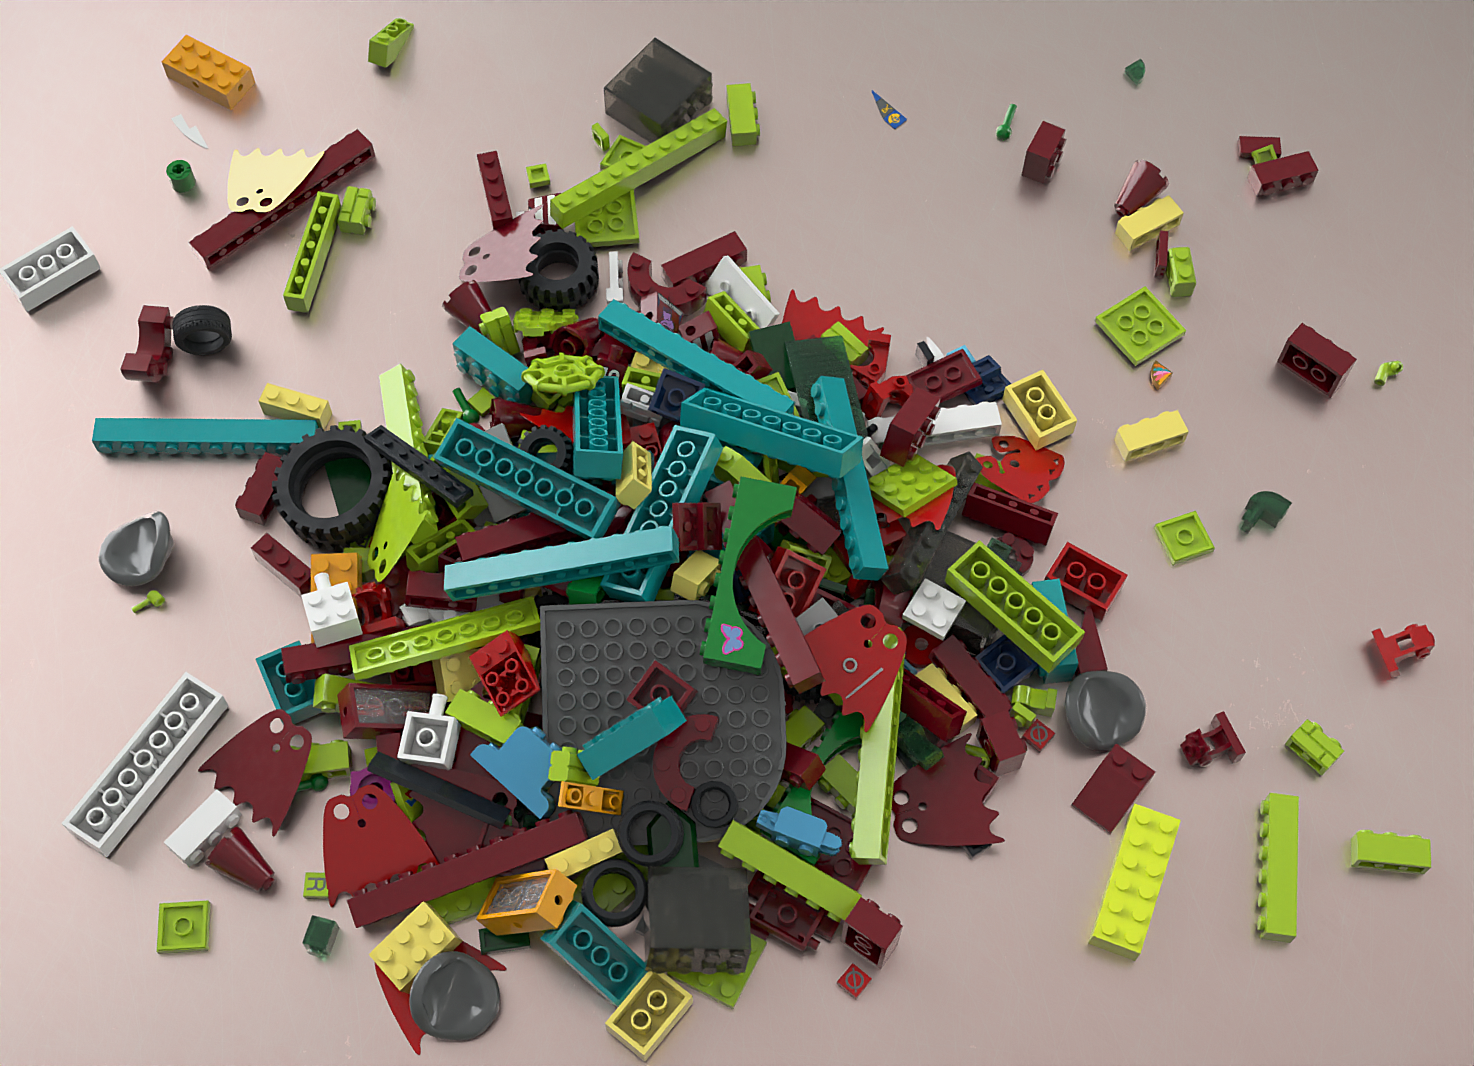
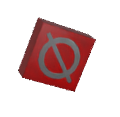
[1022,719,1055,752]
[837,963,872,999]

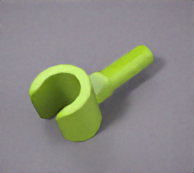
[131,590,165,613]

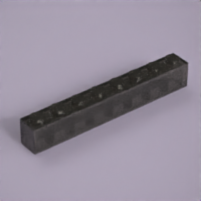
[880,451,983,595]

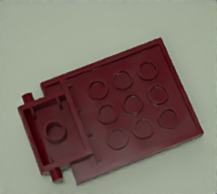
[742,797,873,952]

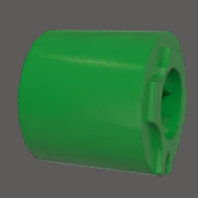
[166,160,196,193]

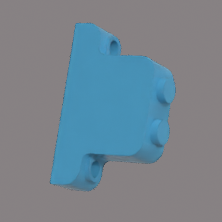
[470,726,562,820]

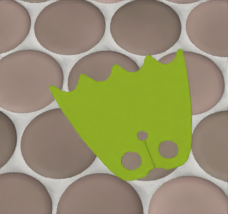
[367,466,428,582]

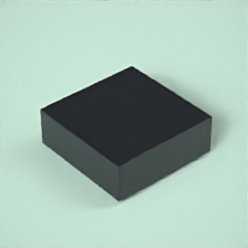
[915,341,935,367]

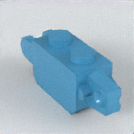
[756,806,842,857]

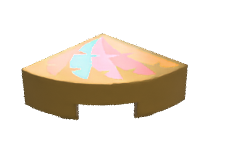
[1150,361,1173,390]

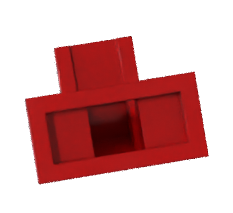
[849,332,891,387]
[859,375,914,420]
[352,581,406,636]
[1371,624,1435,678]

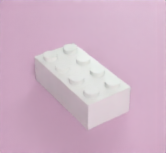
[0,226,101,312]

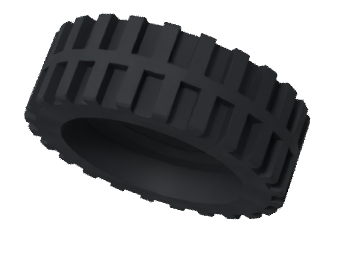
[272,425,393,550]

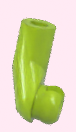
[1374,361,1403,386]
[965,744,990,769]

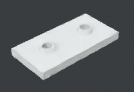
[705,256,780,329]

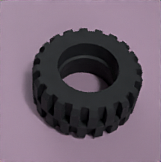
[518,229,599,312]

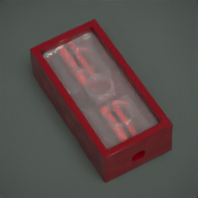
[337,683,437,740]

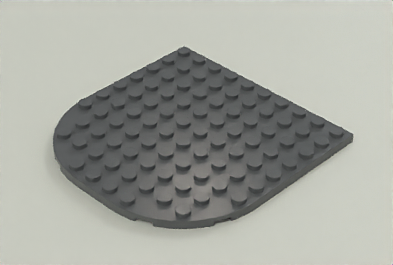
[540,600,786,846]

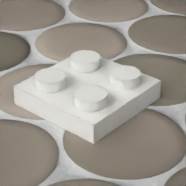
[902,578,966,641]

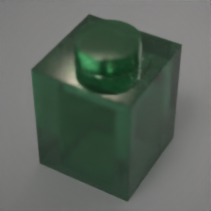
[302,915,339,957]

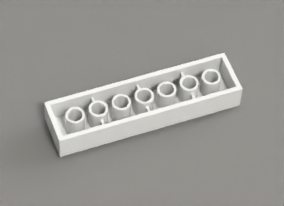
[61,672,229,858]

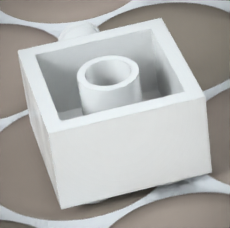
[301,573,363,648]
[397,694,461,770]

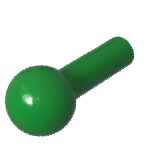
[996,104,1017,140]
[452,388,480,424]
[297,773,328,792]

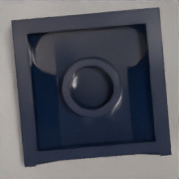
[648,368,705,423]
[975,634,1039,694]

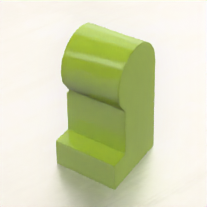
[1011,685,1058,717]

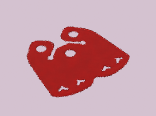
[975,436,1065,503]

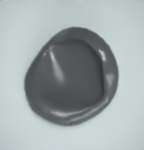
[98,511,174,586]
[1065,671,1146,751]
[409,951,500,1041]

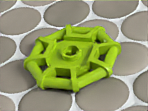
[521,353,605,396]

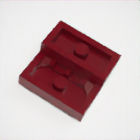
[672,502,722,551]

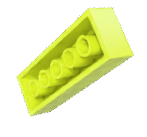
[1088,803,1181,961]

